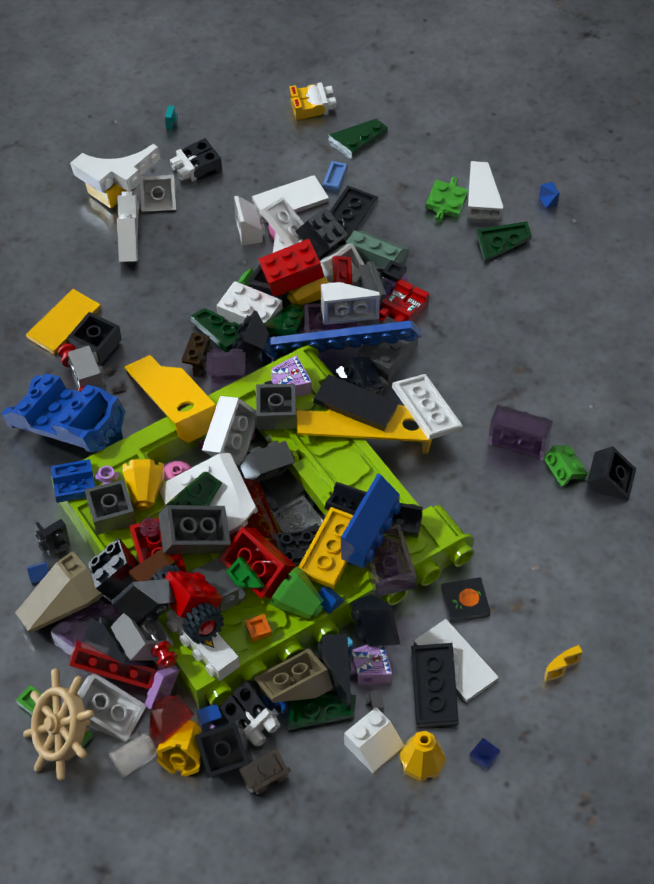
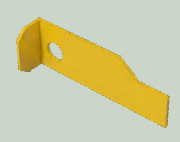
[124,355,216,443]
[296,405,432,454]

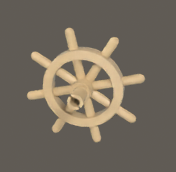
[23,668,94,781]

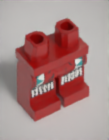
[379,279,430,322]

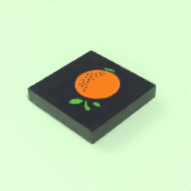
[441,577,491,622]

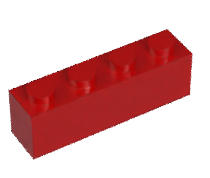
[69,640,157,689]

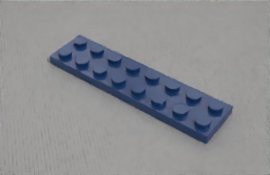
[267,321,422,356]

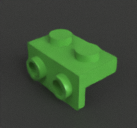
[544,445,588,486]

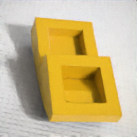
[544,645,582,682]

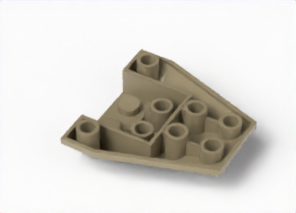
[15,551,104,633]

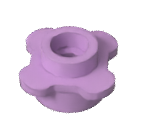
[95,466,119,484]

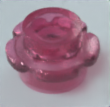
[140,517,160,537]

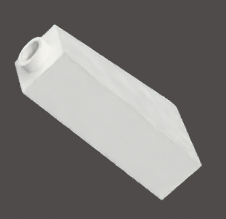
[467,161,503,221]

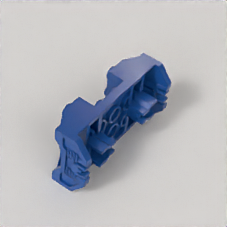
[1,373,126,452]

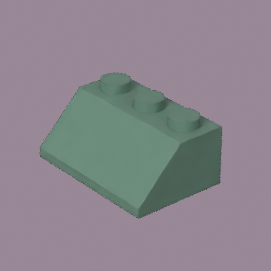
[346,230,409,267]

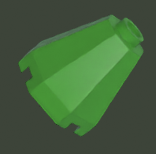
[270,566,324,619]

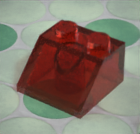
[148,695,195,744]

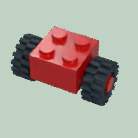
[149,564,224,644]

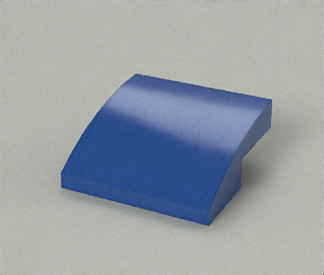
[51,459,95,503]

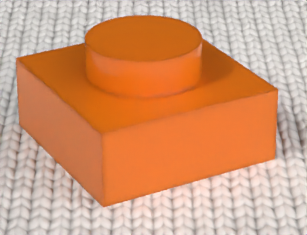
[245,614,272,642]

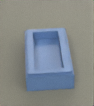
[322,161,348,192]

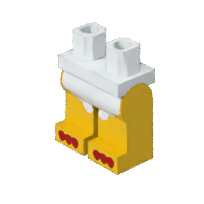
[289,82,337,120]

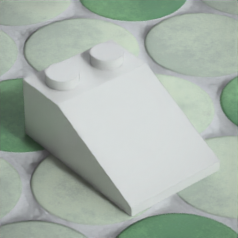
[321,282,380,325]
[68,673,146,742]

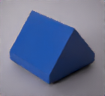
[27,561,49,585]
[319,587,344,614]

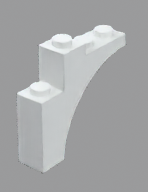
[70,144,161,193]
[117,191,140,262]

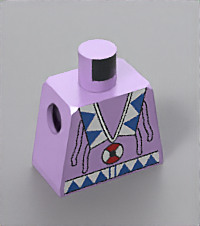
[263,356,312,397]
[349,645,392,685]

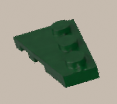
[156,471,223,514]

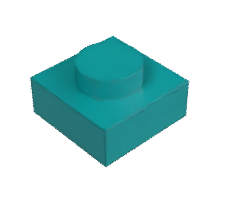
[165,105,178,130]

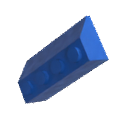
[341,474,402,569]

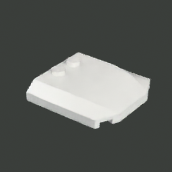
[159,453,258,536]

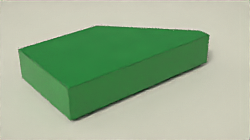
[226,557,265,588]

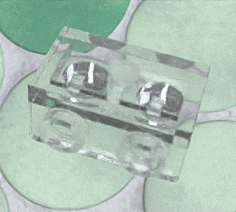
[107,731,158,777]

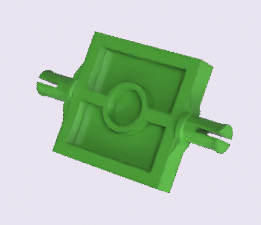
[425,176,468,223]

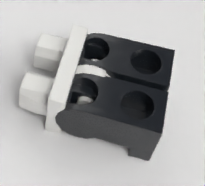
[170,138,222,182]
[219,680,281,746]

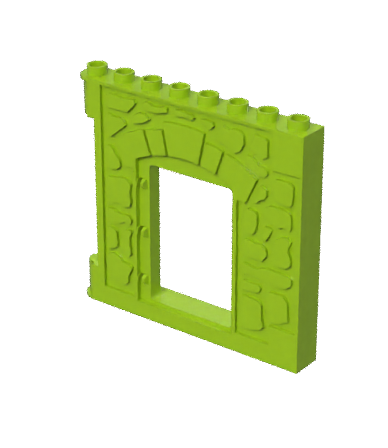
[51,345,475,709]

